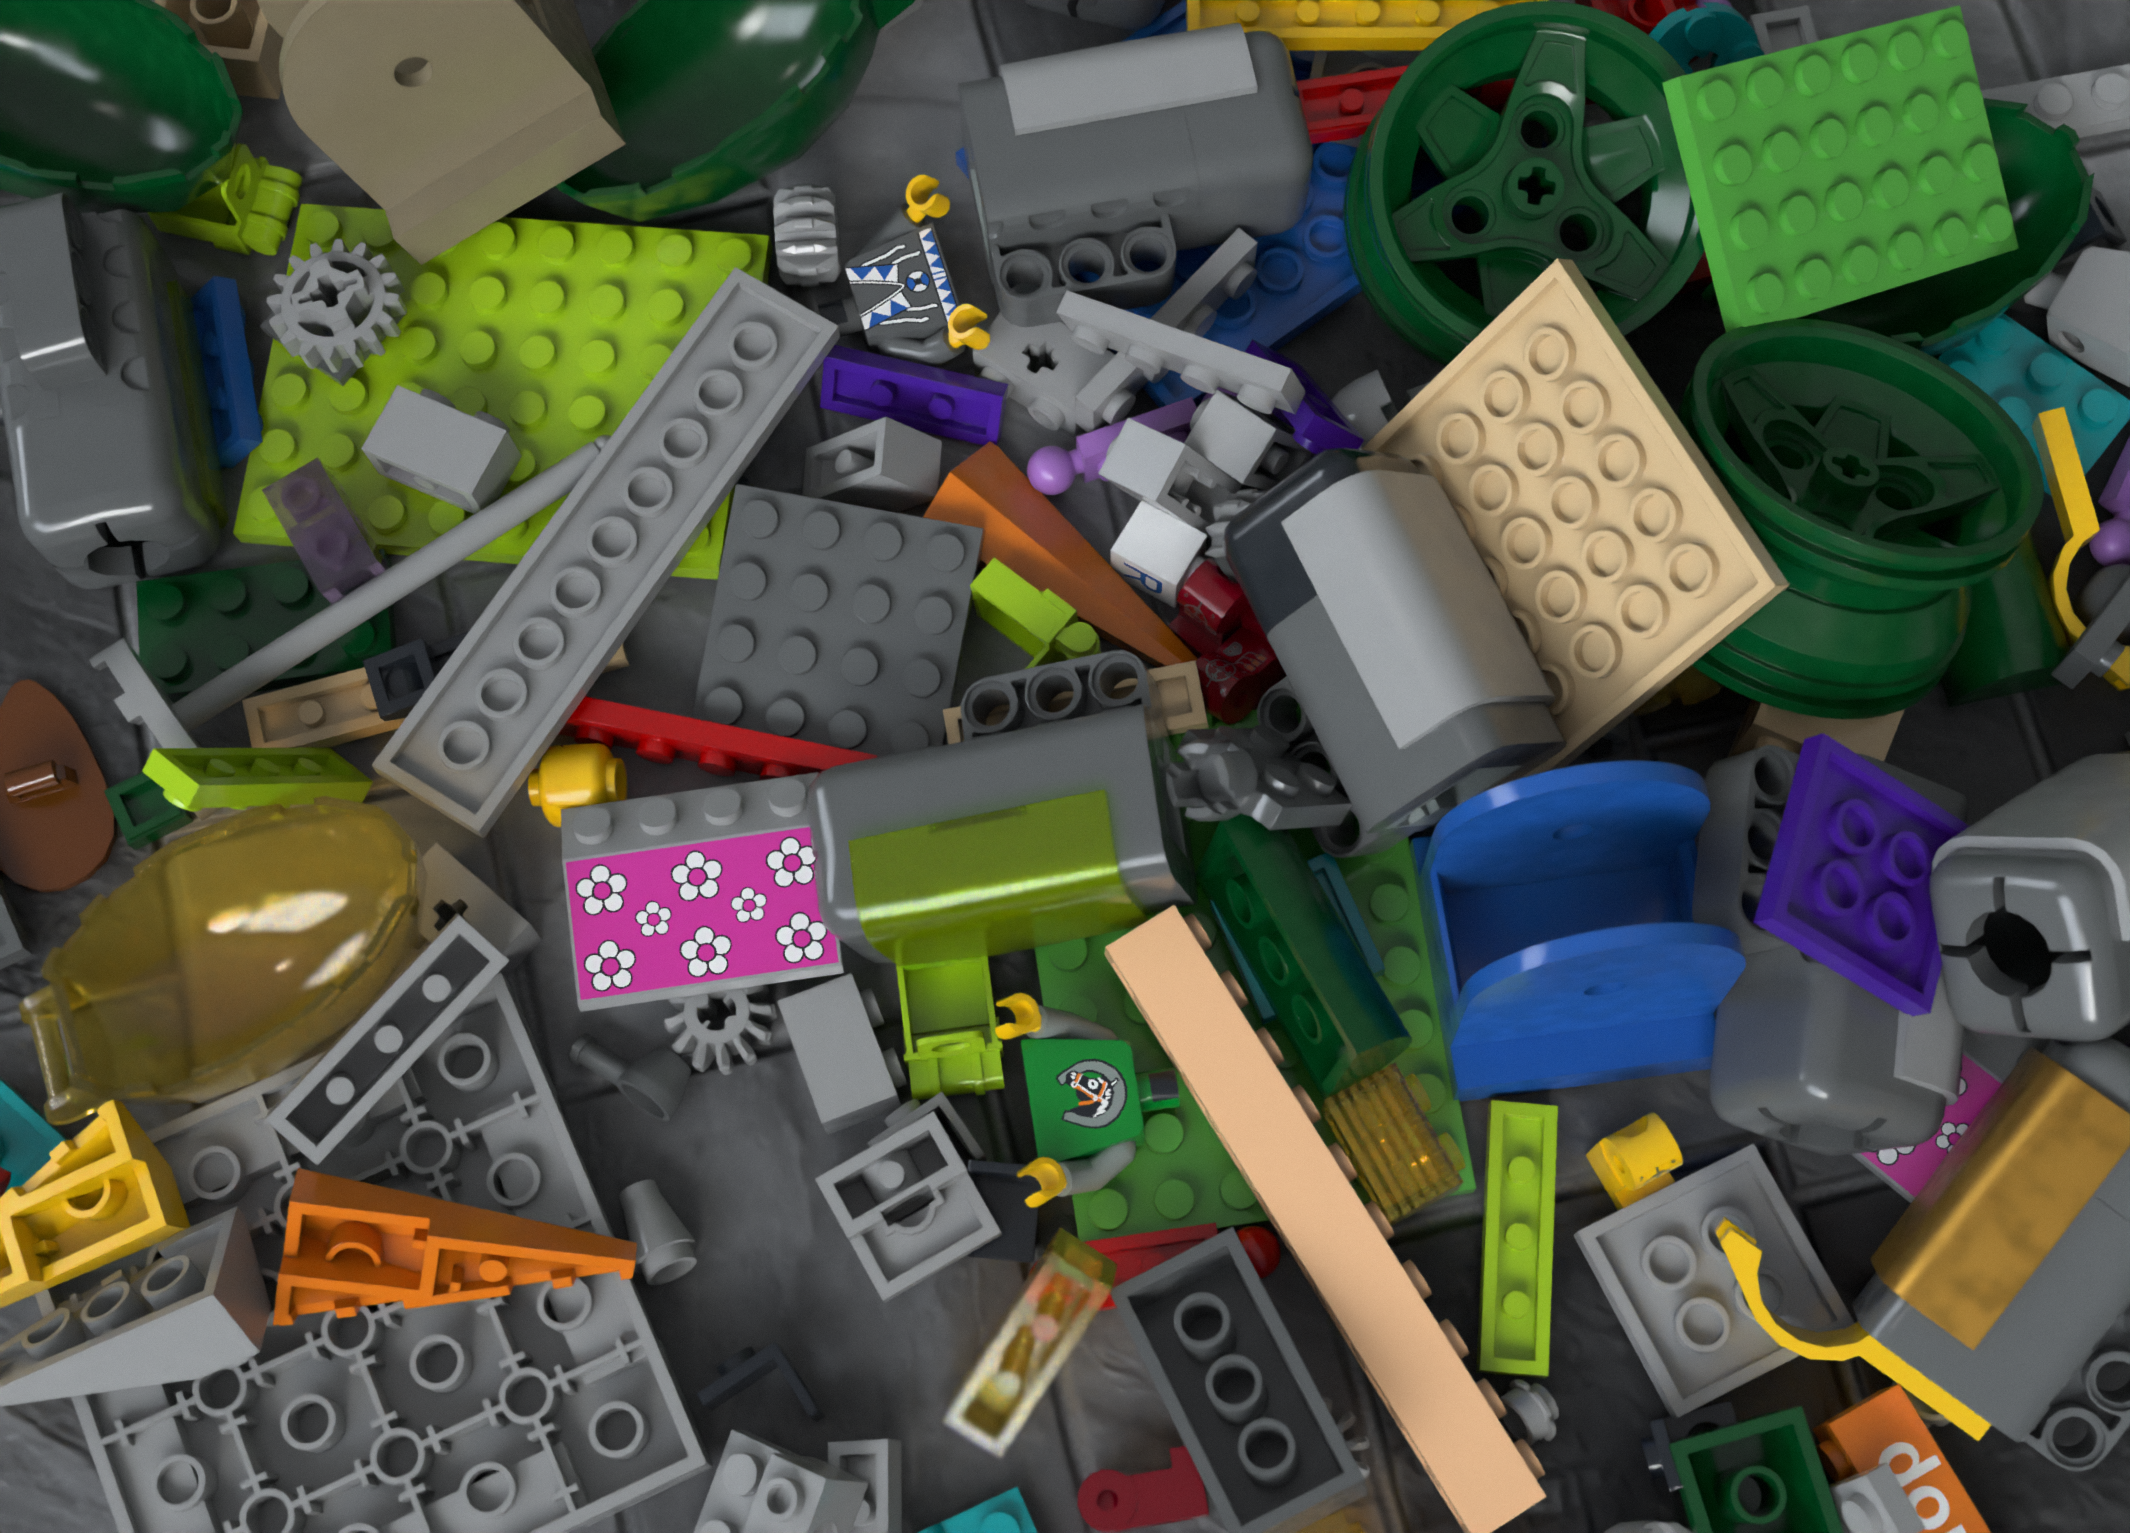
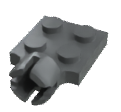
[1166,725,1352,830]

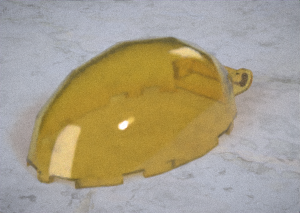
[19,796,428,1125]

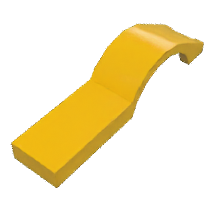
[2032,407,2130,691]
[1715,1217,1991,1441]

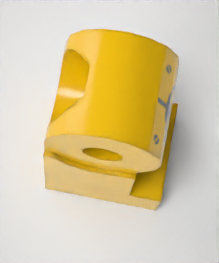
[1585,1112,1683,1211]

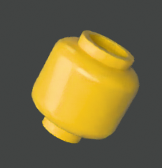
[528,743,628,827]

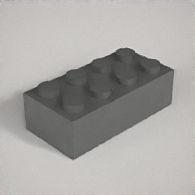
[1108,1227,1368,1533]

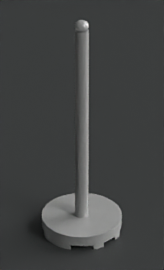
[89,435,611,821]

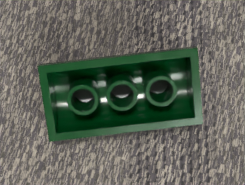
[1941,530,2070,707]
[1196,813,1412,1101]
[1668,1406,1844,1533]

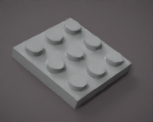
[1573,1143,1854,1420]

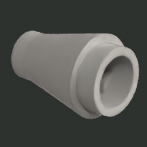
[618,1179,697,1285]

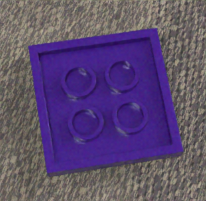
[1753,733,1970,1017]

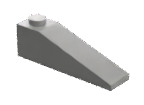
[0,1207,271,1407]

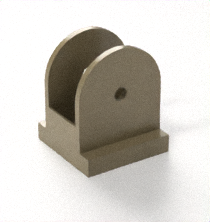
[257,0,626,265]

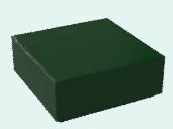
[104,772,194,850]

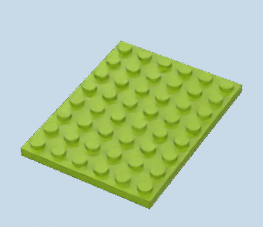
[233,204,773,580]

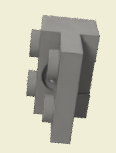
[815,1111,1002,1303]
[694,1429,869,1533]

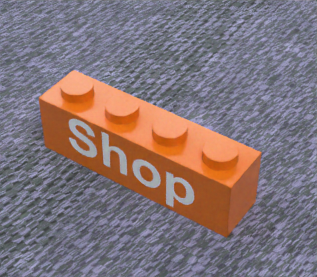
[1812,1384,1991,1533]

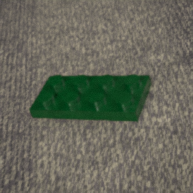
[136,549,396,703]

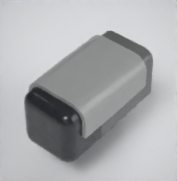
[1222,448,1567,858]

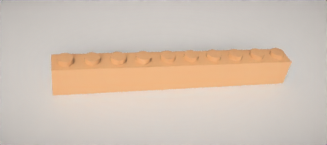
[1104,905,1547,1533]

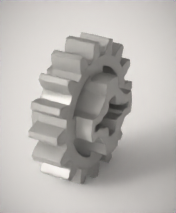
[267,239,407,372]

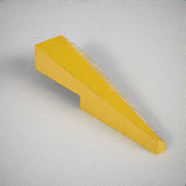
[0,1099,191,1308]

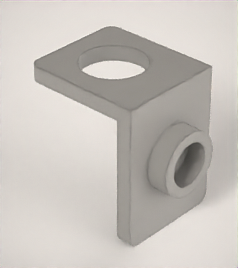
[867,1092,987,1161]

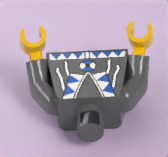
[818,175,990,368]

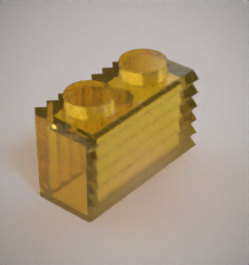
[1321,1063,1466,1226]

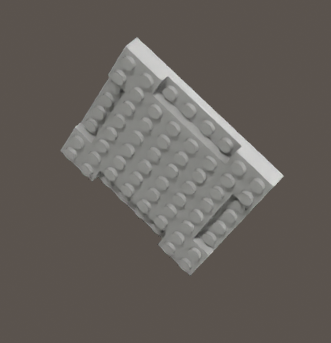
[35,973,714,1533]

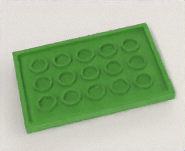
[1662,5,2019,333]

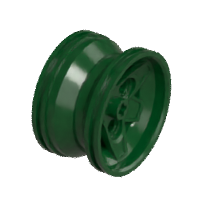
[1343,1,1705,366]
[1678,319,2044,719]

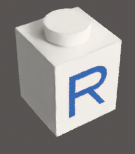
[1110,500,1207,608]

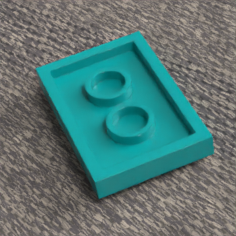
[1938,313,2130,497]

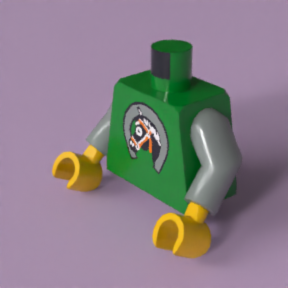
[995,993,1180,1208]

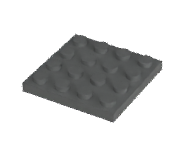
[691,484,986,757]

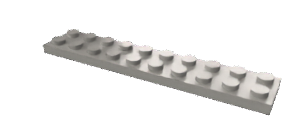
[372,267,840,839]

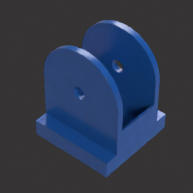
[1410,761,1746,1102]

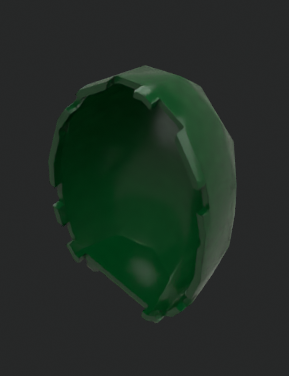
[0,0,243,214]
[554,0,916,222]
[1701,98,2094,357]

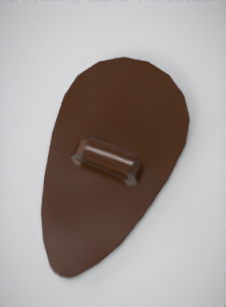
[0,679,117,893]

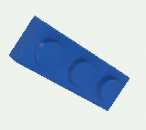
[185,276,263,468]

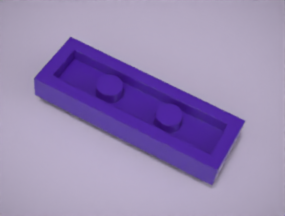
[1245,339,1364,454]
[820,345,1008,446]

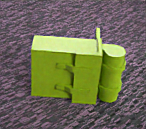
[147,143,303,255]
[970,557,1101,669]
[895,946,1005,1100]

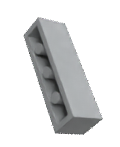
[265,913,510,1166]

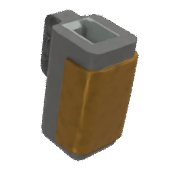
[1851,1037,2130,1471]

